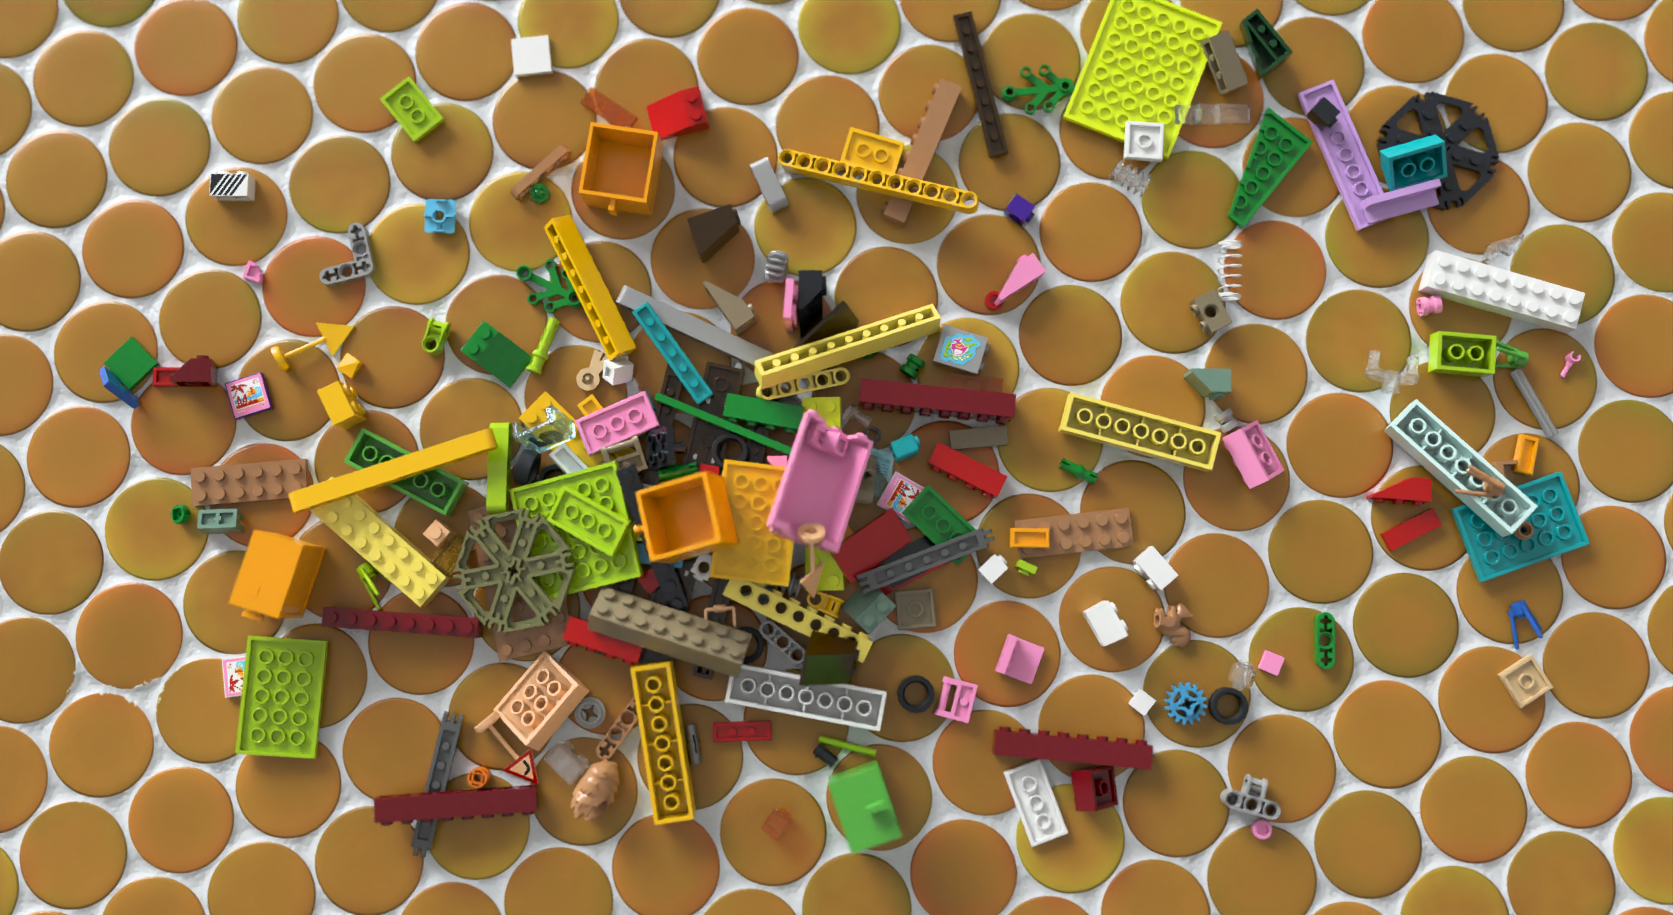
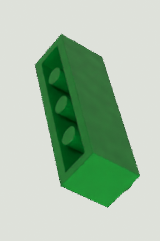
[723,393,804,434]

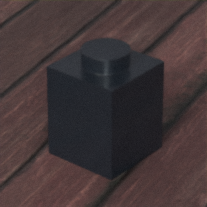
[1306,97,1340,131]

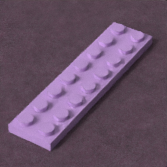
[1297,79,1387,231]

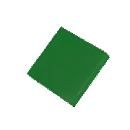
[104,336,159,390]

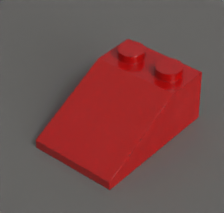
[646,86,710,141]

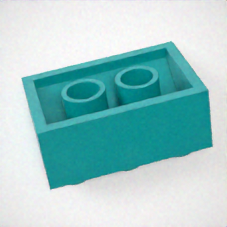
[1379,135,1448,191]

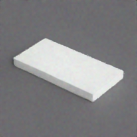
[1003,759,1068,847]

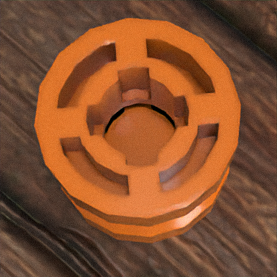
[467,766,491,788]

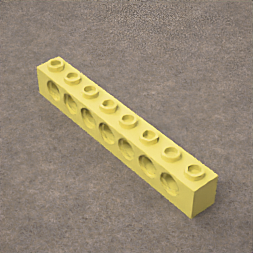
[722,579,873,663]

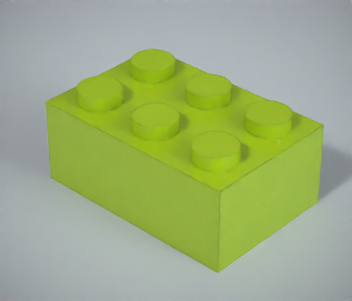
[1428,331,1497,377]

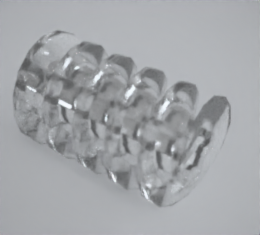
[1108,160,1151,198]

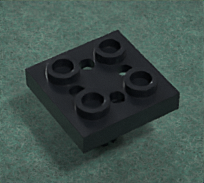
[647,426,686,470]

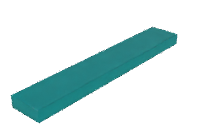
[632,302,714,406]

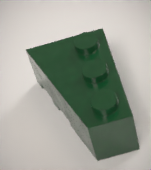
[1239,8,1293,81]

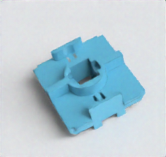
[424,199,456,234]

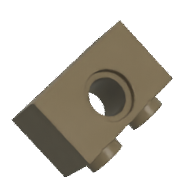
[1190,289,1232,336]

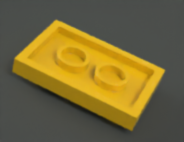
[840,127,904,174]

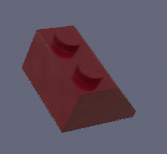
[169,355,218,387]
[1071,766,1118,811]

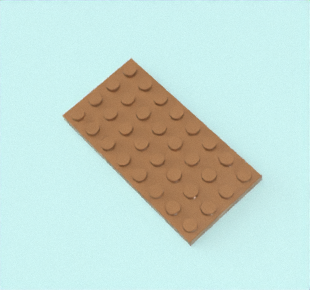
[468,501,570,662]

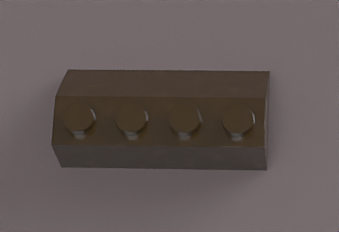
[792,301,859,349]

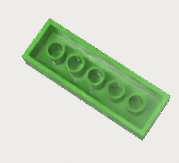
[344,428,469,517]

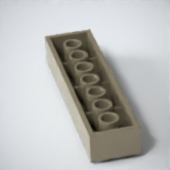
[587,586,752,678]

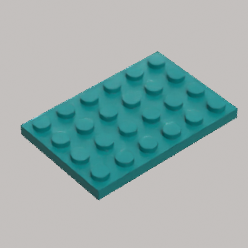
[1450,471,1590,582]

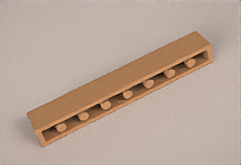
[881,78,962,227]

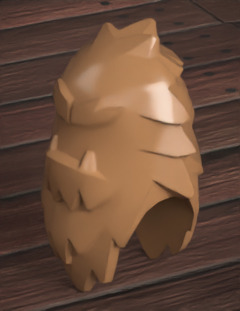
[571,759,620,821]

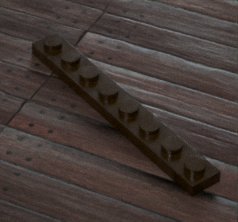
[953,11,1008,159]

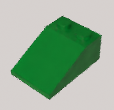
[460,321,532,388]

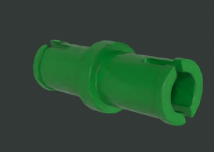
[1058,458,1098,485]
[658,461,699,482]

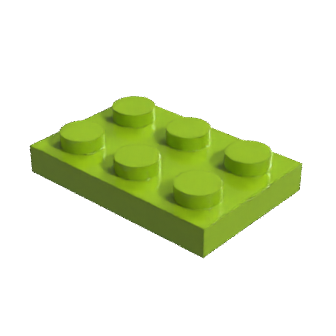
[380,76,445,143]

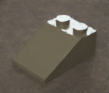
[703,281,757,336]

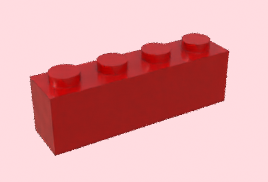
[927,442,1008,499]
[562,616,644,665]

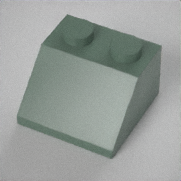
[1183,368,1231,400]
[841,584,896,635]

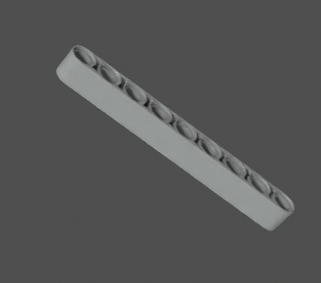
[615,285,775,368]

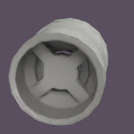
[1213,408,1240,433]

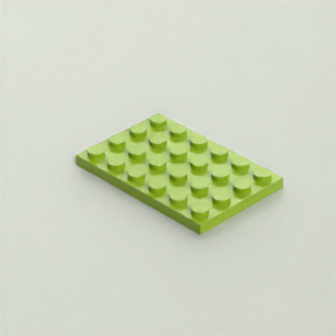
[235,636,329,759]

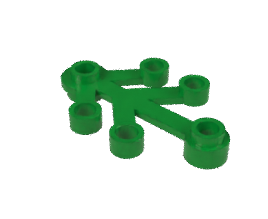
[1001,64,1074,115]
[516,260,582,314]

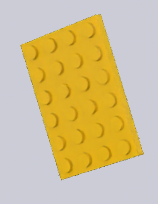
[710,459,794,586]

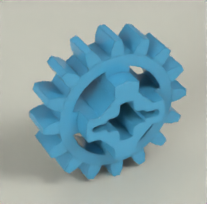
[1163,682,1208,725]

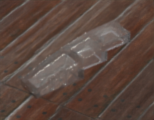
[1175,103,1250,125]

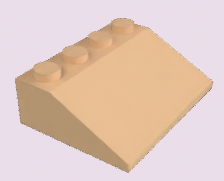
[494,651,590,751]

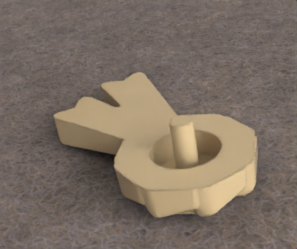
[576,349,608,391]

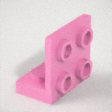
[995,634,1044,684]

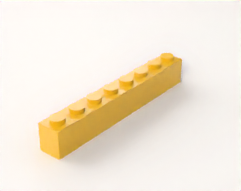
[544,215,636,361]

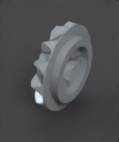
[574,697,606,729]

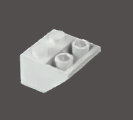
[1082,601,1128,646]

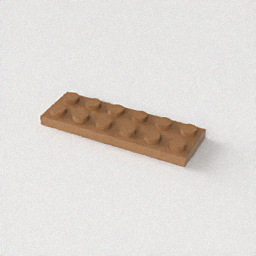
[191,459,309,507]
[1014,508,1134,559]

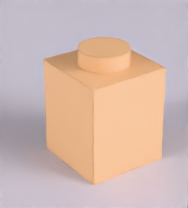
[423,519,456,547]

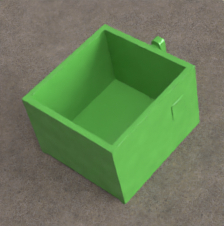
[828,759,902,854]

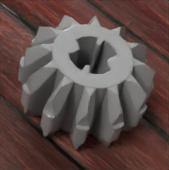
[765,250,789,283]

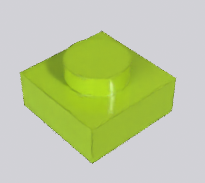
[1015,559,1038,576]

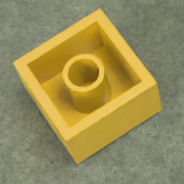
[317,381,366,430]

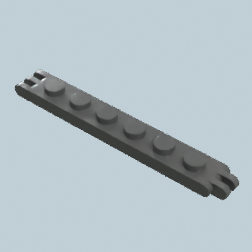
[856,528,995,594]
[411,711,464,858]

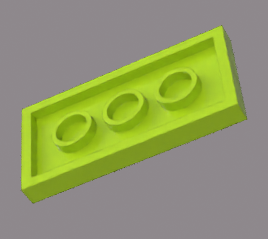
[547,485,632,557]

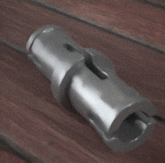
[684,723,702,765]

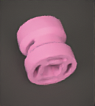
[1416,295,1443,316]

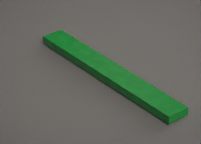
[654,393,792,457]

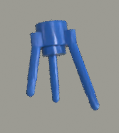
[1507,600,1543,650]

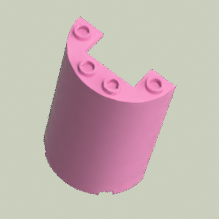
[766,410,874,553]

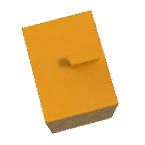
[578,122,664,216]
[633,471,739,564]
[229,530,326,622]

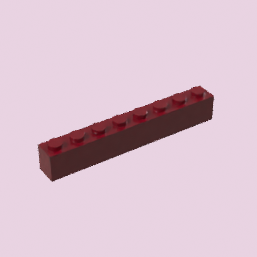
[321,607,483,638]
[992,726,1153,770]
[374,784,538,826]

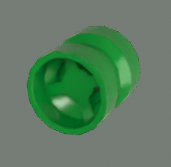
[899,353,926,380]

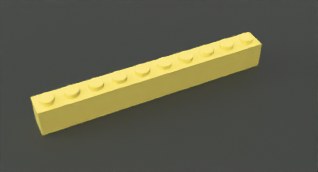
[755,304,941,389]

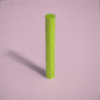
[818,735,877,757]

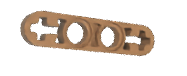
[510,144,571,201]
[596,696,638,760]

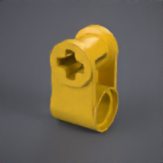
[806,591,845,619]

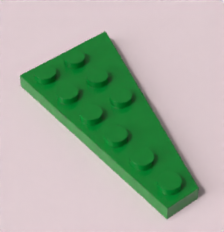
[1227,107,1312,229]

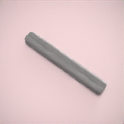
[1510,369,1558,438]

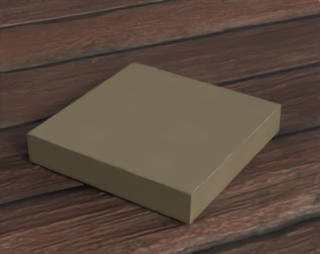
[894,588,937,630]

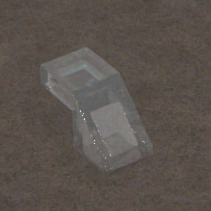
[1480,234,1525,265]

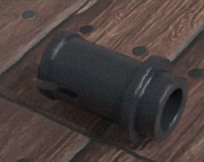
[813,744,838,768]

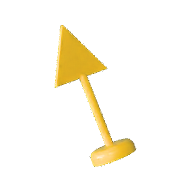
[271,322,355,372]

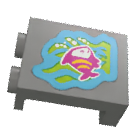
[932,325,990,377]

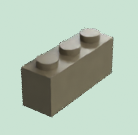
[1200,30,1248,95]

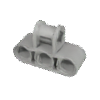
[1220,774,1281,820]

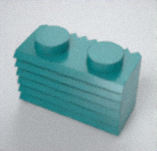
[890,434,921,463]

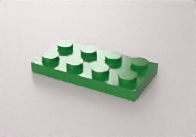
[902,485,976,566]

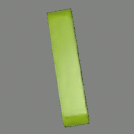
[486,422,512,514]

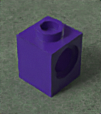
[1004,194,1035,226]

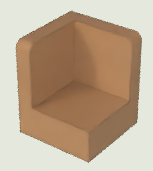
[1489,460,1518,481]

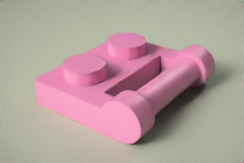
[934,676,978,723]

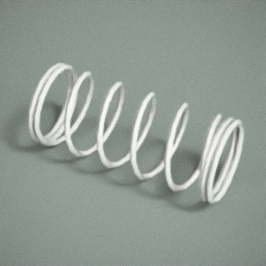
[1216,240,1243,301]

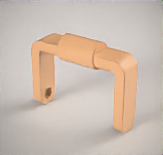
[704,604,737,628]

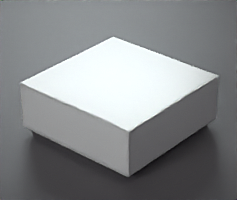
[1128,688,1156,716]

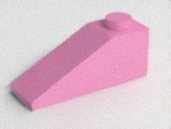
[995,253,1046,306]

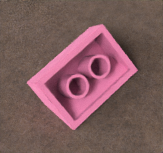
[1222,420,1285,489]

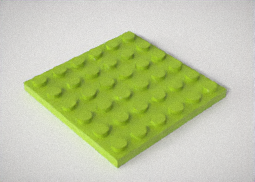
[509,461,643,599]

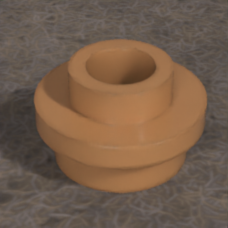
[1513,520,1534,540]

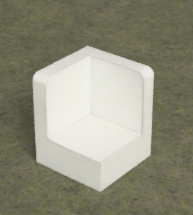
[602,357,634,385]

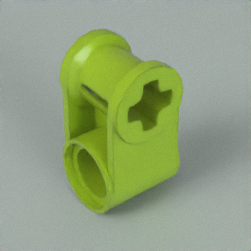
[422,318,451,356]

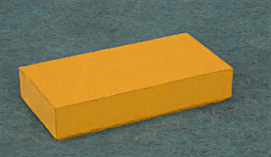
[1511,434,1539,476]
[1010,528,1050,548]

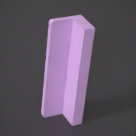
[1361,178,1442,224]

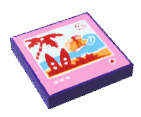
[225,372,274,420]

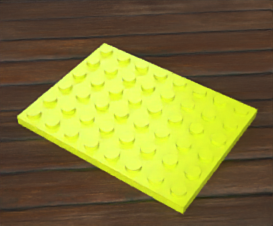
[1063,0,1222,160]

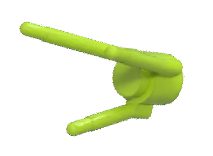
[356,562,393,611]

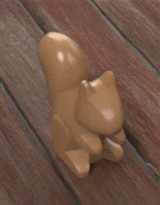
[1153,603,1193,648]

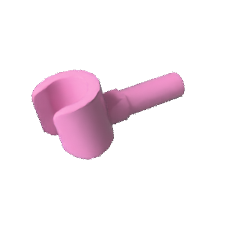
[1560,351,1581,378]

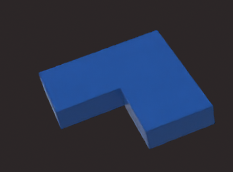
[99,366,140,409]

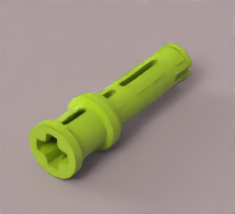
[526,317,561,375]

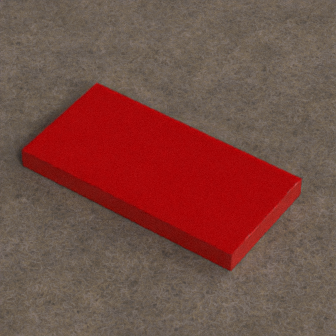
[830,508,912,583]

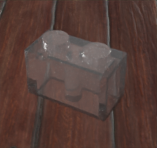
[543,739,590,786]

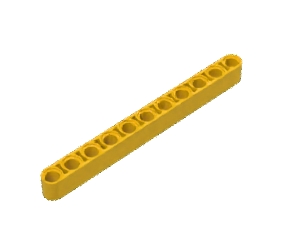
[778,149,979,214]
[288,429,498,513]

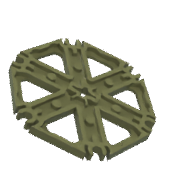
[453,508,576,633]

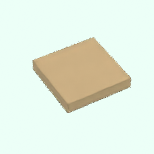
[1497,654,1554,708]

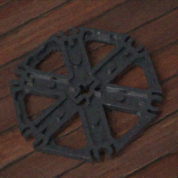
[1376,91,1499,211]

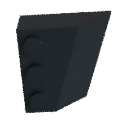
[799,270,827,339]

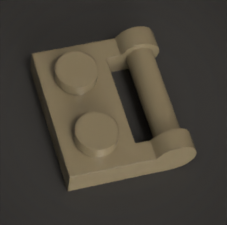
[600,435,648,472]

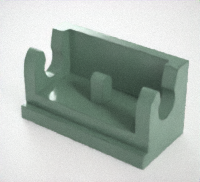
[197,509,244,534]

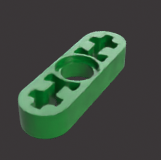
[1314,612,1335,669]

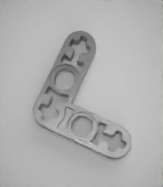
[319,223,376,286]

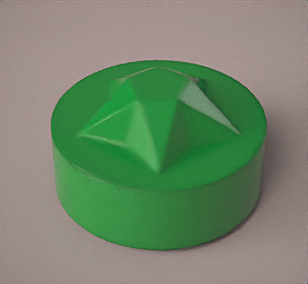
[530,184,550,204]
[171,505,191,524]

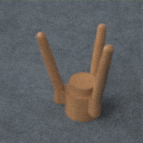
[1455,465,1505,499]

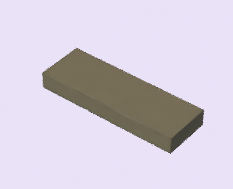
[949,425,1008,450]

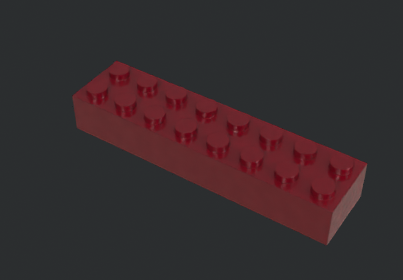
[859,378,1016,425]

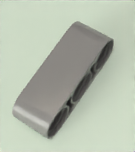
[749,157,789,213]
[759,620,806,664]

